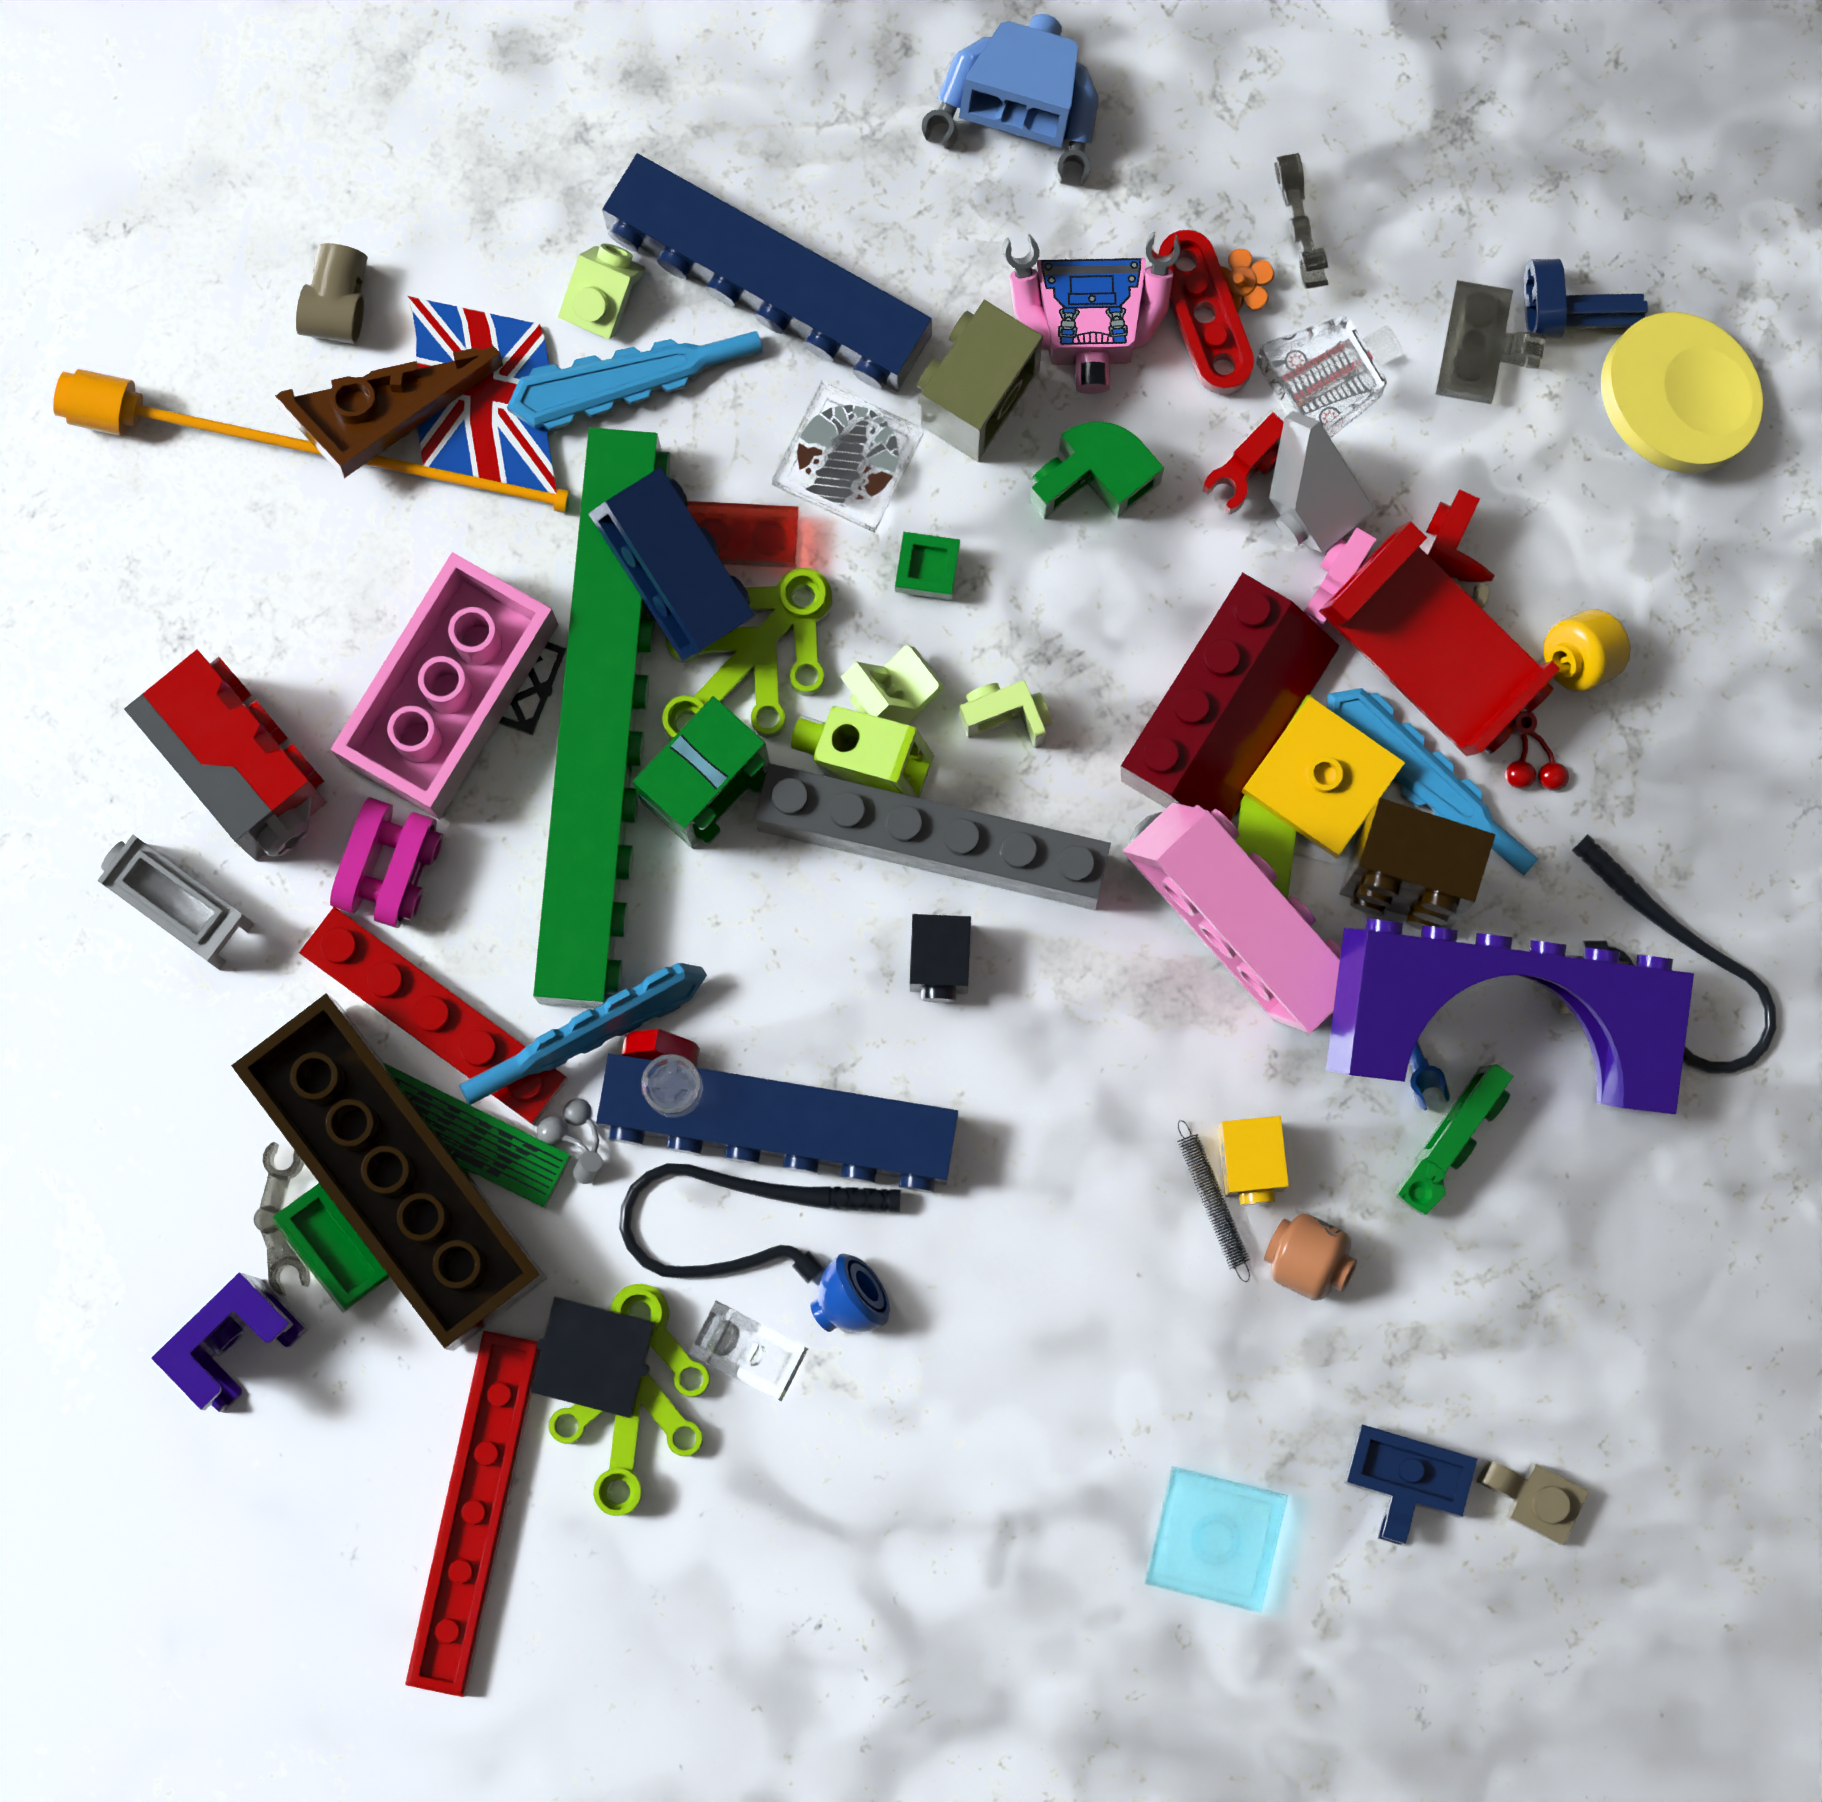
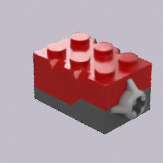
[124,649,328,861]

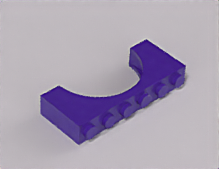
[1326,918,1694,1114]

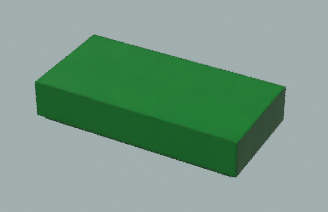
[272,1183,390,1313]

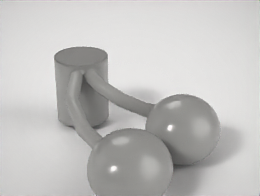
[537,1098,603,1184]

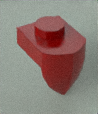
[1425,489,1495,582]

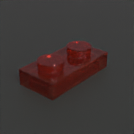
[687,501,799,568]

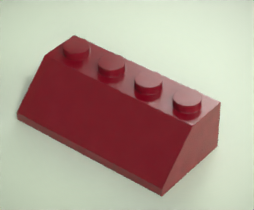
[1120,572,1340,821]

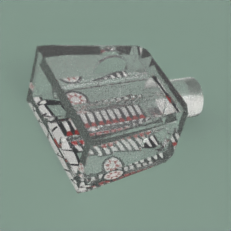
[1256,316,1403,439]

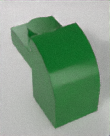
[1030,422,1164,519]

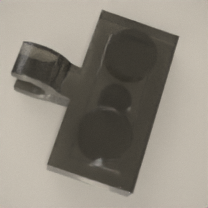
[1435,280,1546,404]

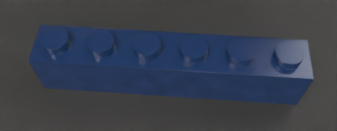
[602,153,932,392]
[596,1053,958,1193]

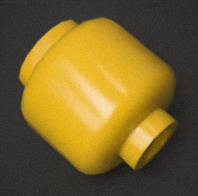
[1543,609,1631,692]

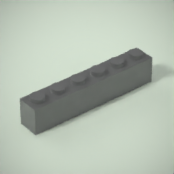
[755,763,1111,910]

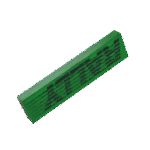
[383,1062,572,1209]

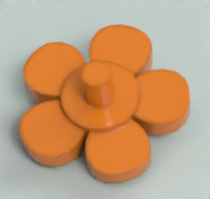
[1220,249,1275,312]

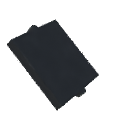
[531,1296,656,1418]

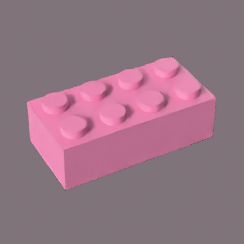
[330,552,559,820]
[1122,803,1341,1034]

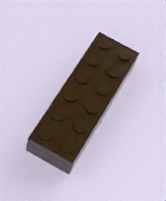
[231,993,548,1351]

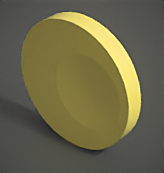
[1601,312,1763,473]

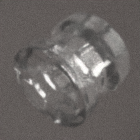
[641,1054,704,1118]

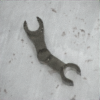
[1274,153,1329,289]
[253,1142,311,1296]

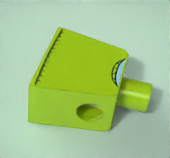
[791,706,935,798]

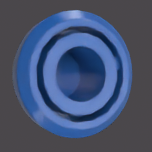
[810,1253,890,1332]

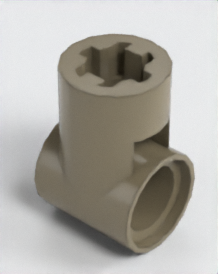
[296,243,368,344]

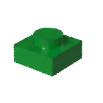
[895,531,960,600]

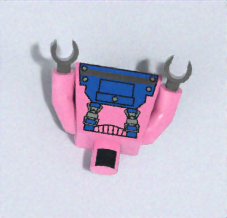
[1002,232,1180,394]

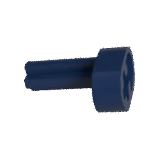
[1524,259,1648,339]

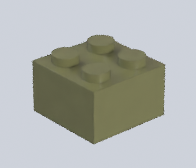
[917,299,1043,462]

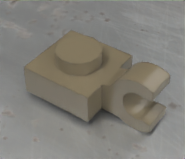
[1476,1460,1590,1545]

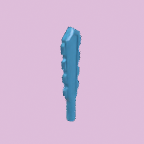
[507,331,763,431]
[1327,688,1539,876]
[459,963,707,1105]

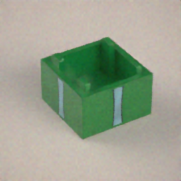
[632,696,770,848]

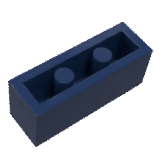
[588,467,755,661]

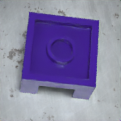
[151,1272,309,1413]

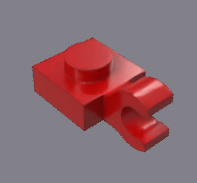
[1202,412,1284,515]

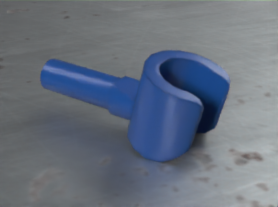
[1410,1041,1450,1111]

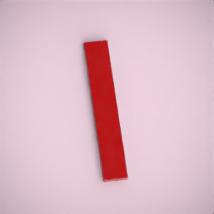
[405,1330,541,1697]

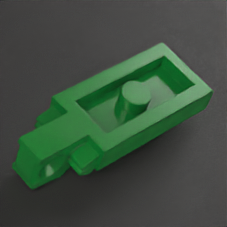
[1393,1064,1514,1215]

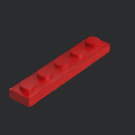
[299,907,568,1126]

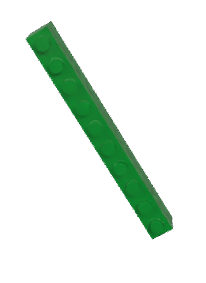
[533,427,670,1008]

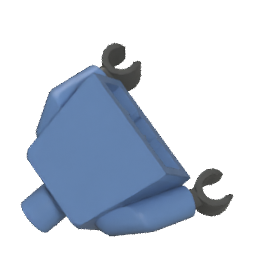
[921,14,1099,186]

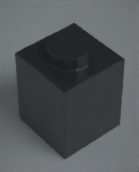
[909,914,971,1003]

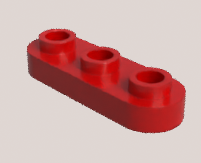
[1158,230,1254,395]

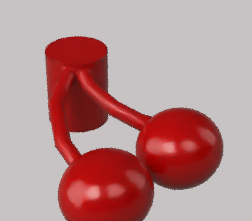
[1505,711,1569,791]

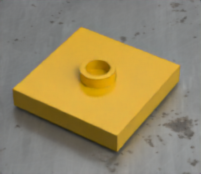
[1241,696,1405,859]

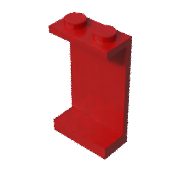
[1319,521,1560,757]

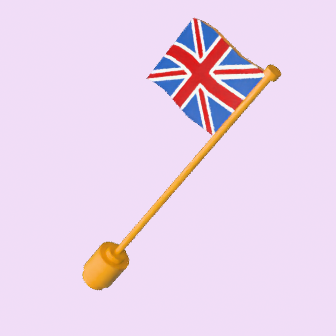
[53,296,570,513]

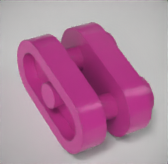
[330,797,443,928]

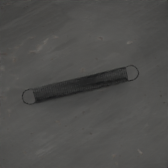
[1177,1120,1250,1282]

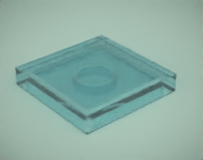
[1144,1466,1288,1613]

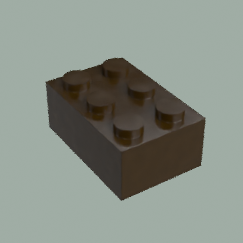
[1339,798,1496,930]

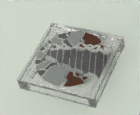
[772,380,924,533]

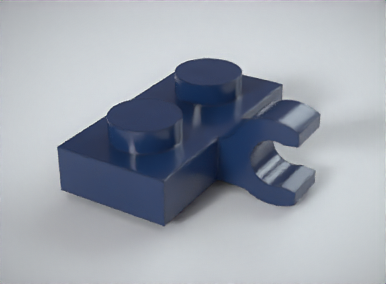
[1344,1424,1478,1545]

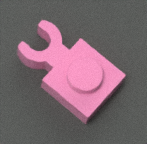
[1304,527,1376,628]

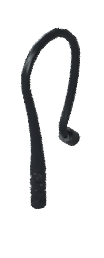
[1571,834,1777,1073]
[619,1163,901,1284]

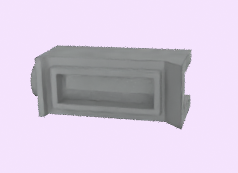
[97,834,254,970]

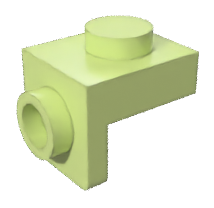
[558,243,645,340]
[841,646,943,725]
[959,680,1052,747]

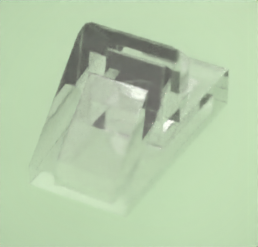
[689,1300,808,1402]

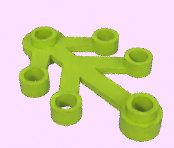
[662,568,832,740]
[549,1284,710,1516]

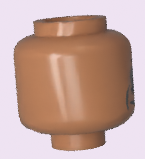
[1264,1213,1357,1301]

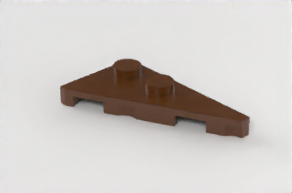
[275,346,503,479]

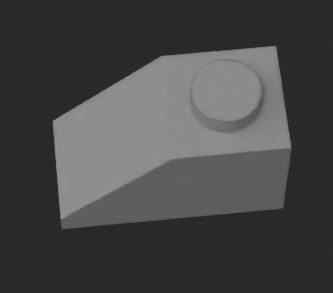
[1269,411,1375,553]

